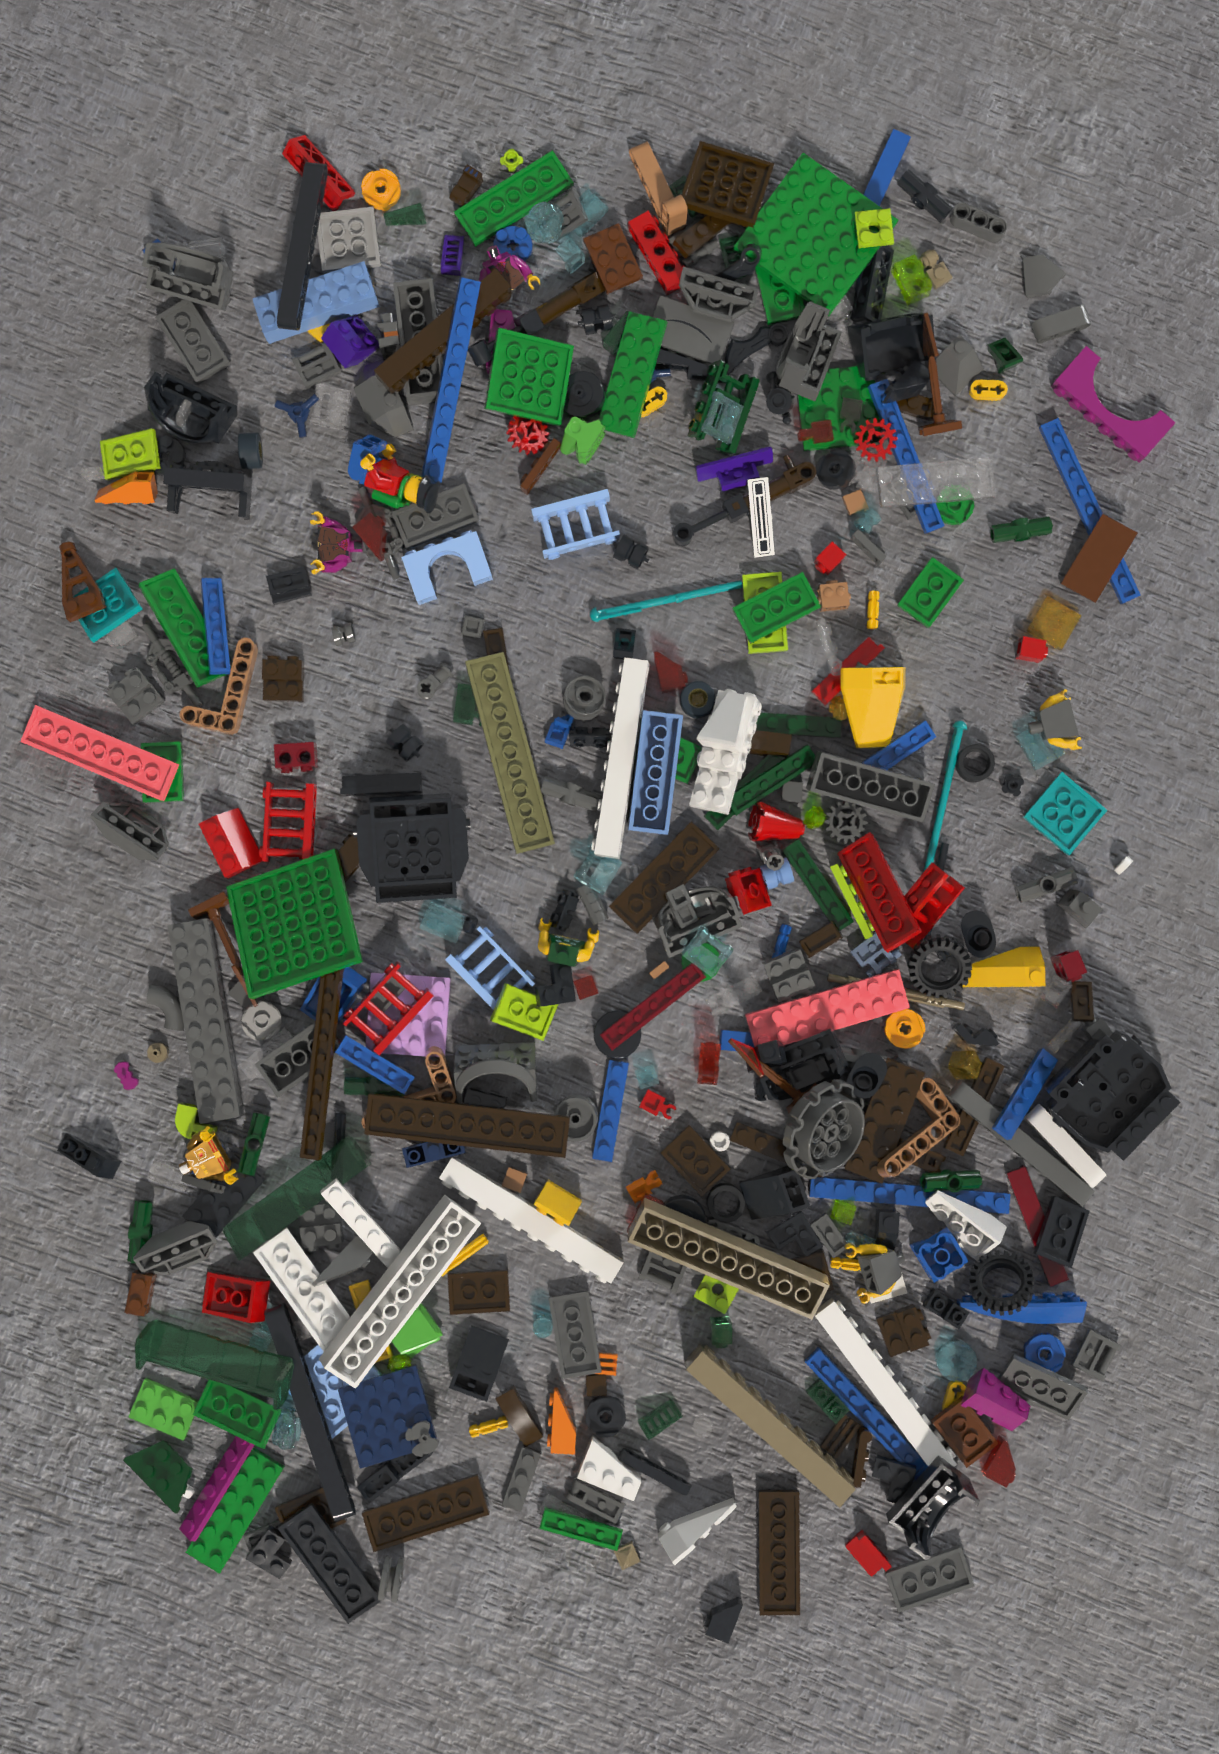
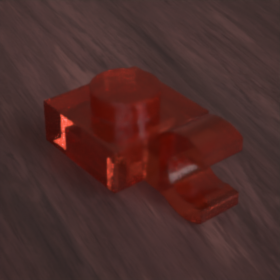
[797,420,834,444]

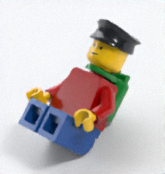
[348,434,441,513]

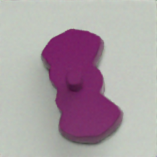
[114,1061,139,1090]

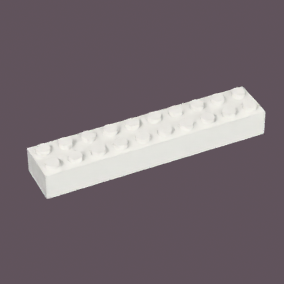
[319,1194,481,1389]

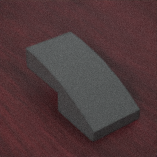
[665,884,698,929]

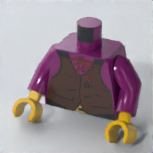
[479,245,540,290]
[310,512,363,574]

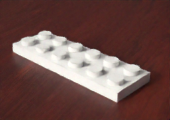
[253,1228,350,1352]

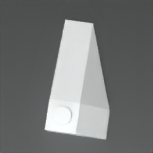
[925,1190,1007,1261]
[658,1498,737,1565]

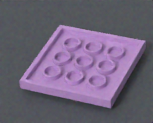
[365,973,451,1057]

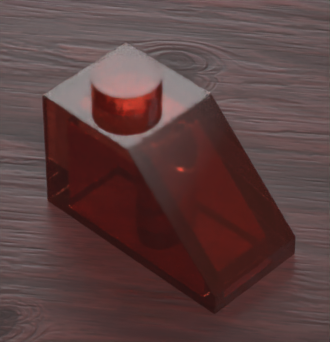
[352,512,387,562]
[653,652,688,694]
[981,1435,1016,1488]

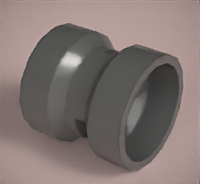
[331,622,356,646]

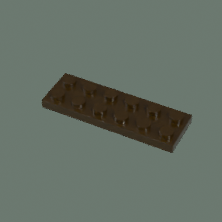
[608,821,720,934]
[844,1057,925,1183]
[362,1474,490,1552]
[758,1490,800,1616]

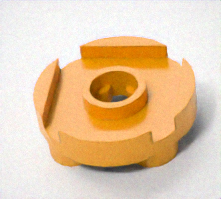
[361,169,401,211]
[884,1009,925,1049]

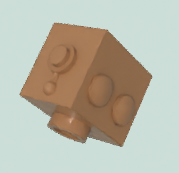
[817,580,851,612]

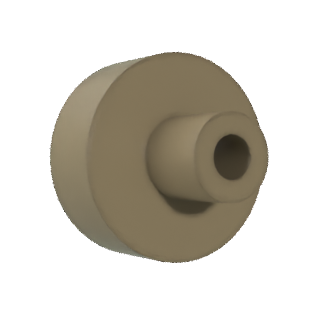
[147,1042,169,1063]

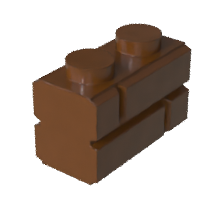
[124,1269,157,1316]

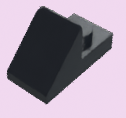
[613,628,636,660]

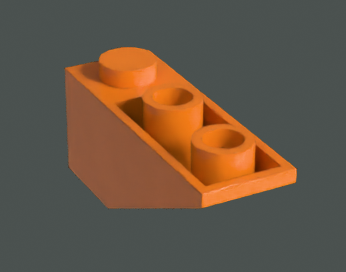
[95,472,158,504]
[547,1387,576,1455]

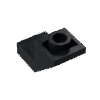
[952,1023,1000,1046]

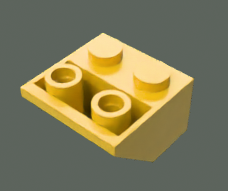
[534,1179,582,1226]

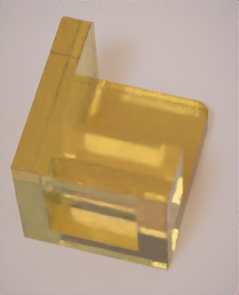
[948,1050,982,1079]

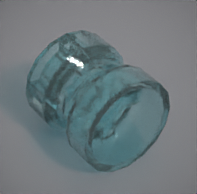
[854,507,881,534]
[533,1314,553,1338]

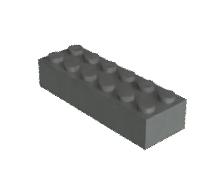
[393,278,443,406]
[806,750,935,822]

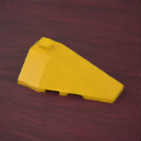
[963,947,1046,987]

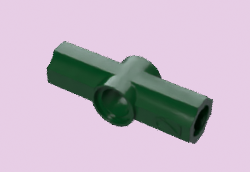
[990,517,1053,543]
[237,1113,270,1176]
[919,1169,982,1193]
[127,1200,154,1263]

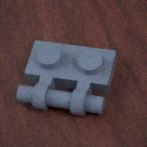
[850,932,901,977]

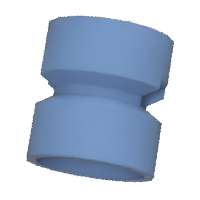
[760,858,794,890]

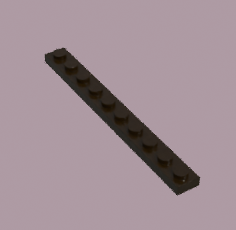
[300,968,344,1161]

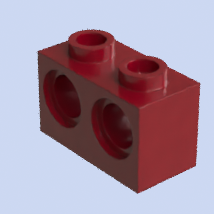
[274,742,318,773]
[1050,950,1087,982]

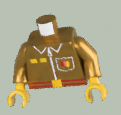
[179,1126,239,1185]

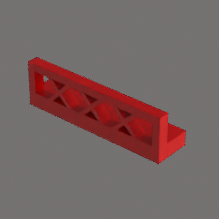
[282,135,356,211]
[812,637,885,706]

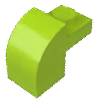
[175,1102,218,1139]

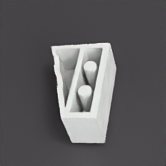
[577,1434,641,1501]

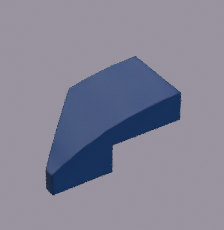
[545,714,574,749]

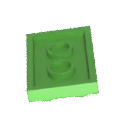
[128,1378,199,1441]

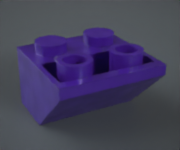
[321,315,380,368]

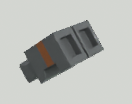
[377,313,401,360]

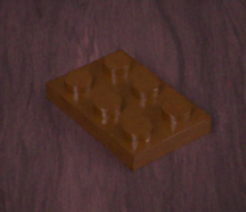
[583,223,643,294]
[931,1396,999,1468]

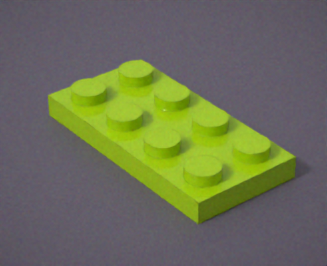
[742,572,788,654]
[830,863,874,939]

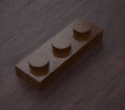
[520,438,561,495]

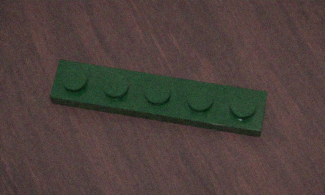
[756,713,842,738]
[730,744,815,816]
[704,755,785,831]
[781,839,854,931]

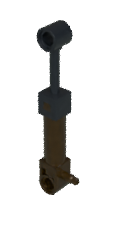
[467,271,605,367]
[673,455,816,547]

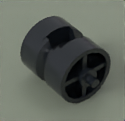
[578,304,617,335]
[613,534,649,570]
[386,724,424,762]

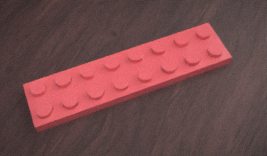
[20,705,179,801]
[745,969,910,1047]

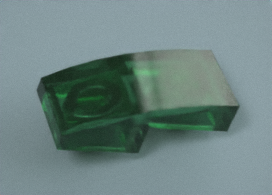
[806,1378,850,1424]

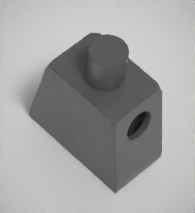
[1057,889,1102,928]

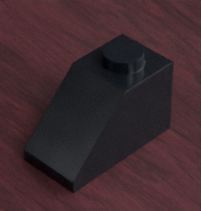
[746,1040,787,1073]
[874,1209,900,1250]
[703,1597,743,1644]

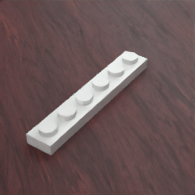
[320,1178,401,1268]

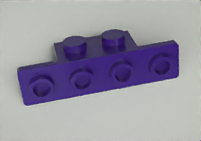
[696,447,773,491]

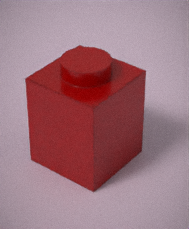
[814,541,847,575]
[1015,636,1048,663]

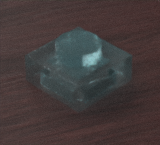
[634,1064,659,1090]

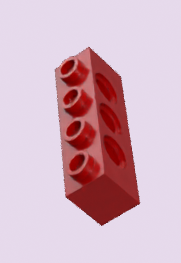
[628,210,685,296]

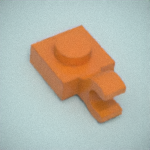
[626,1170,663,1203]

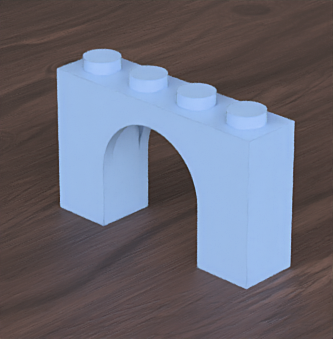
[402,530,493,605]

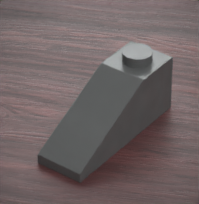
[312,1236,374,1287]

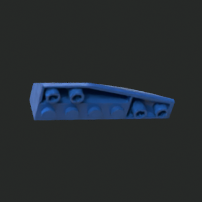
[957,1291,1087,1324]

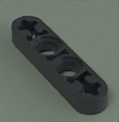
[618,1448,692,1495]

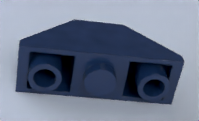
[402,1141,466,1168]

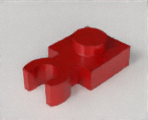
[639,1089,676,1119]

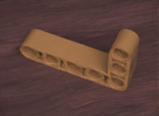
[629,141,688,236]
[180,638,258,735]
[361,1046,456,1129]
[877,1078,960,1177]

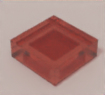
[573,975,598,1000]

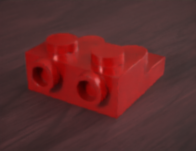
[725,867,772,915]

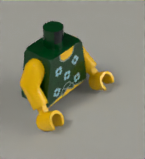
[538,918,599,967]

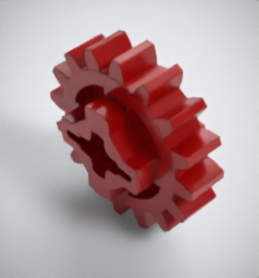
[506,416,549,455]
[854,418,898,462]

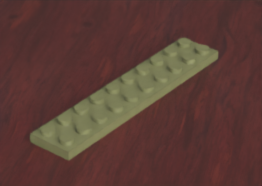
[465,652,555,854]

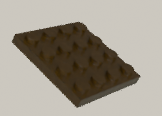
[682,141,774,228]

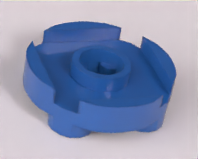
[493,226,533,262]
[1023,1333,1066,1373]

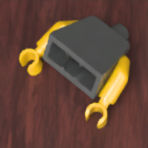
[1028,689,1082,750]
[844,1243,905,1304]

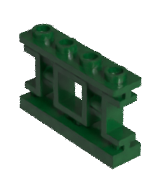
[687,360,760,455]

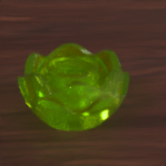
[803,806,825,829]
[387,1354,412,1372]

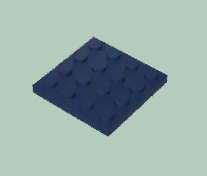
[338,1364,439,1469]

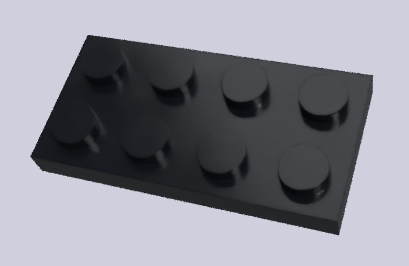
[182,1154,266,1238]

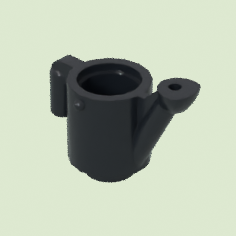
[766,371,795,425]

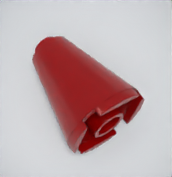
[748,801,805,841]

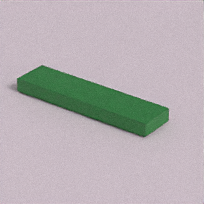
[539,1507,623,1551]

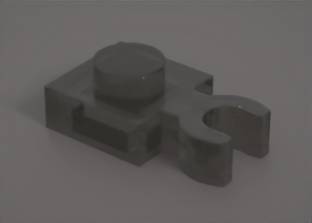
[839,397,863,435]

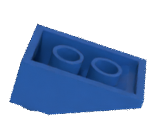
[300,967,367,1025]

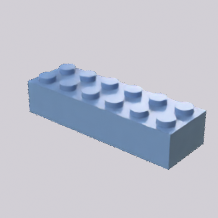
[252,261,380,344]
[627,710,683,835]

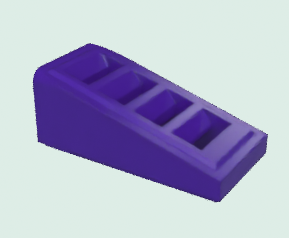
[440,235,464,276]

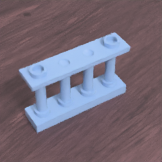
[531,489,620,560]
[445,926,536,1010]

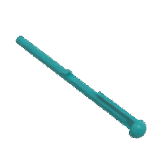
[590,580,743,622]
[923,721,967,872]

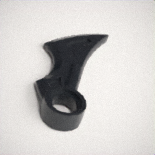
[714,244,762,282]
[725,324,788,376]

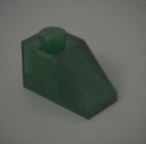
[709,1316,732,1348]

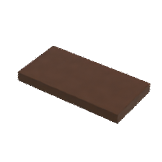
[1061,514,1138,603]

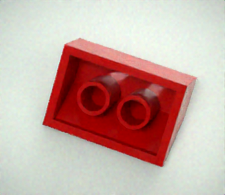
[199,808,263,879]

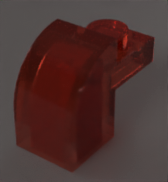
[697,1042,721,1085]

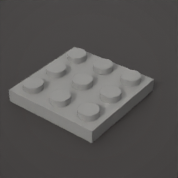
[317,207,381,274]

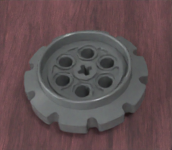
[783,1079,865,1179]

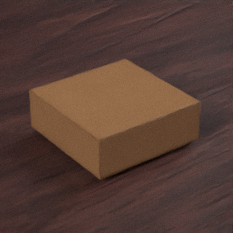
[842,489,868,516]
[649,961,669,979]
[502,1167,528,1193]

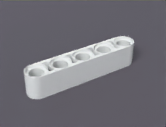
[1024,1104,1106,1189]

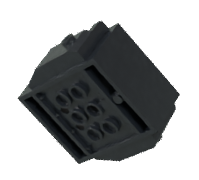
[353,793,470,903]
[1044,1029,1181,1161]

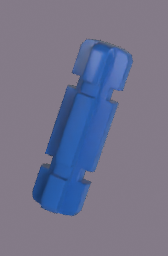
[772,924,792,958]

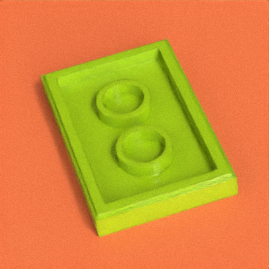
[100,428,161,481]
[490,983,558,1041]

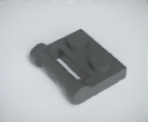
[542,188,588,241]
[291,342,342,390]
[638,1251,687,1293]
[1071,1328,1121,1382]

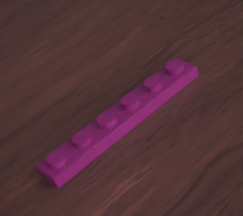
[179,1436,254,1542]

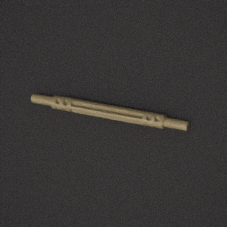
[827,974,965,1010]

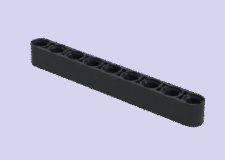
[277,162,328,331]

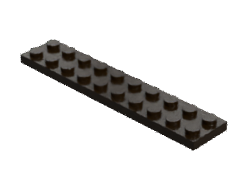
[364,1093,570,1158]

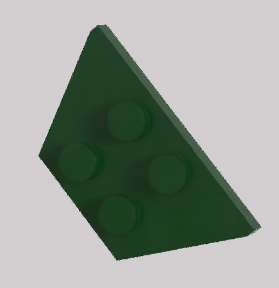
[123,1440,193,1514]

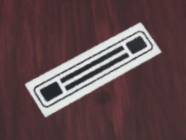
[748,477,775,558]

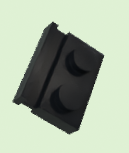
[266,567,312,605]

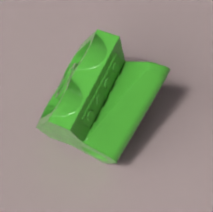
[560,417,606,465]
[392,1303,443,1359]

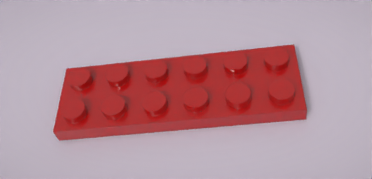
[837,832,922,953]

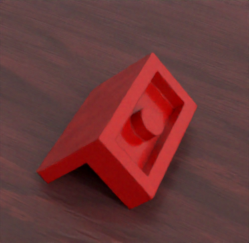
[845,1529,892,1576]

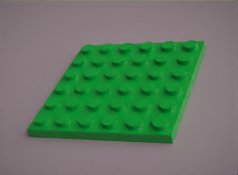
[734,153,899,317]
[226,849,363,999]

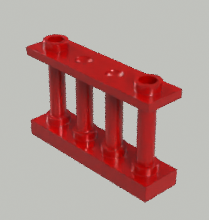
[259,782,317,862]
[905,862,965,949]
[342,962,434,1055]

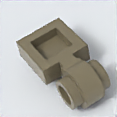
[919,249,953,290]

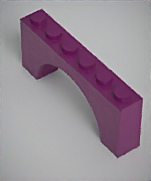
[1051,346,1176,463]

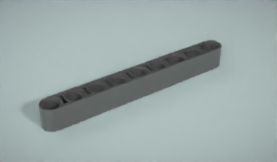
[947,1080,1095,1208]

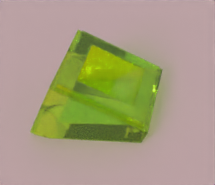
[830,1199,856,1225]

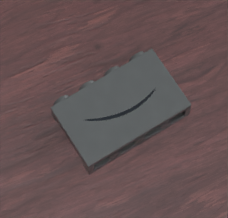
[653,295,734,366]

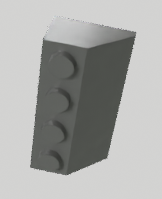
[255,1023,341,1097]

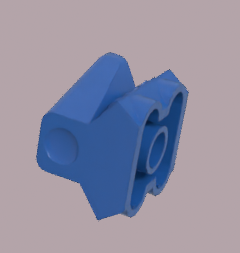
[910,1227,968,1283]

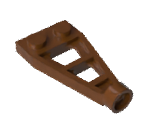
[59,542,106,623]

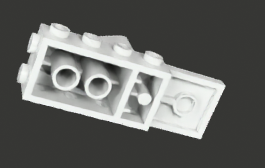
[689,689,762,815]

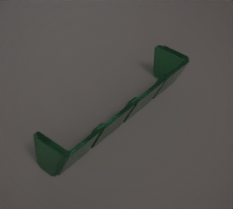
[223,1136,371,1261]
[135,1319,294,1411]

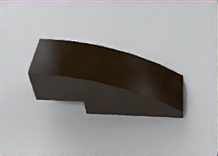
[748,731,792,758]
[495,1385,544,1447]

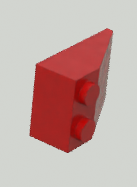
[202,1272,270,1323]

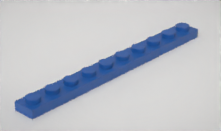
[421,277,481,482]
[1039,418,1141,604]
[809,1177,1010,1214]

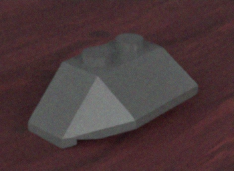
[679,267,758,322]
[354,359,414,438]
[90,802,169,861]
[133,1221,217,1274]

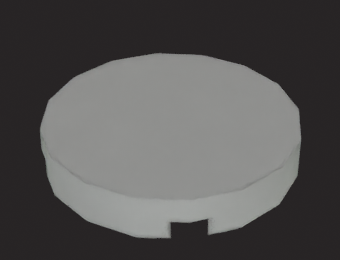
[241,1001,282,1041]

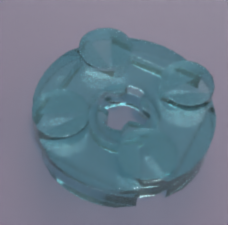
[524,202,564,244]
[935,1339,977,1382]
[272,1407,301,1450]

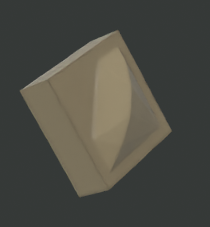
[614,1541,641,1570]

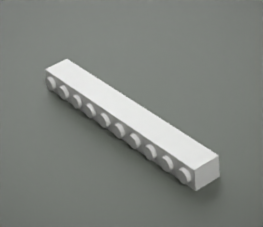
[592,657,650,859]
[439,1156,624,1283]
[815,1298,957,1467]

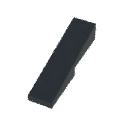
[655,349,728,383]
[356,1450,435,1503]

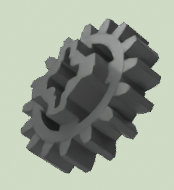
[824,801,868,844]

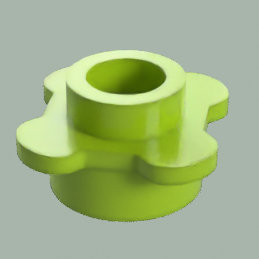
[500,149,523,172]

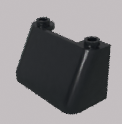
[847,313,936,381]

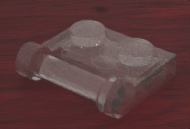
[309,384,351,430]

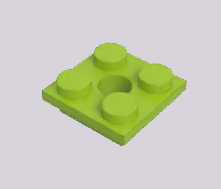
[854,208,894,248]
[693,1275,739,1314]

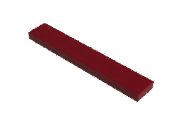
[600,961,706,1051]
[1006,1166,1069,1287]

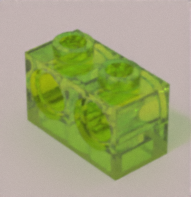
[891,254,932,306]

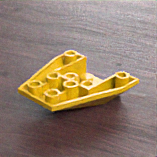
[841,667,906,748]

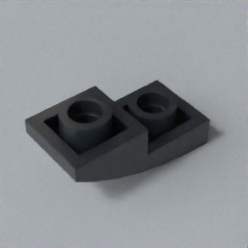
[922,1288,970,1329]

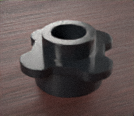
[1002,774,1024,796]

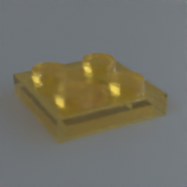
[1026,596,1081,650]

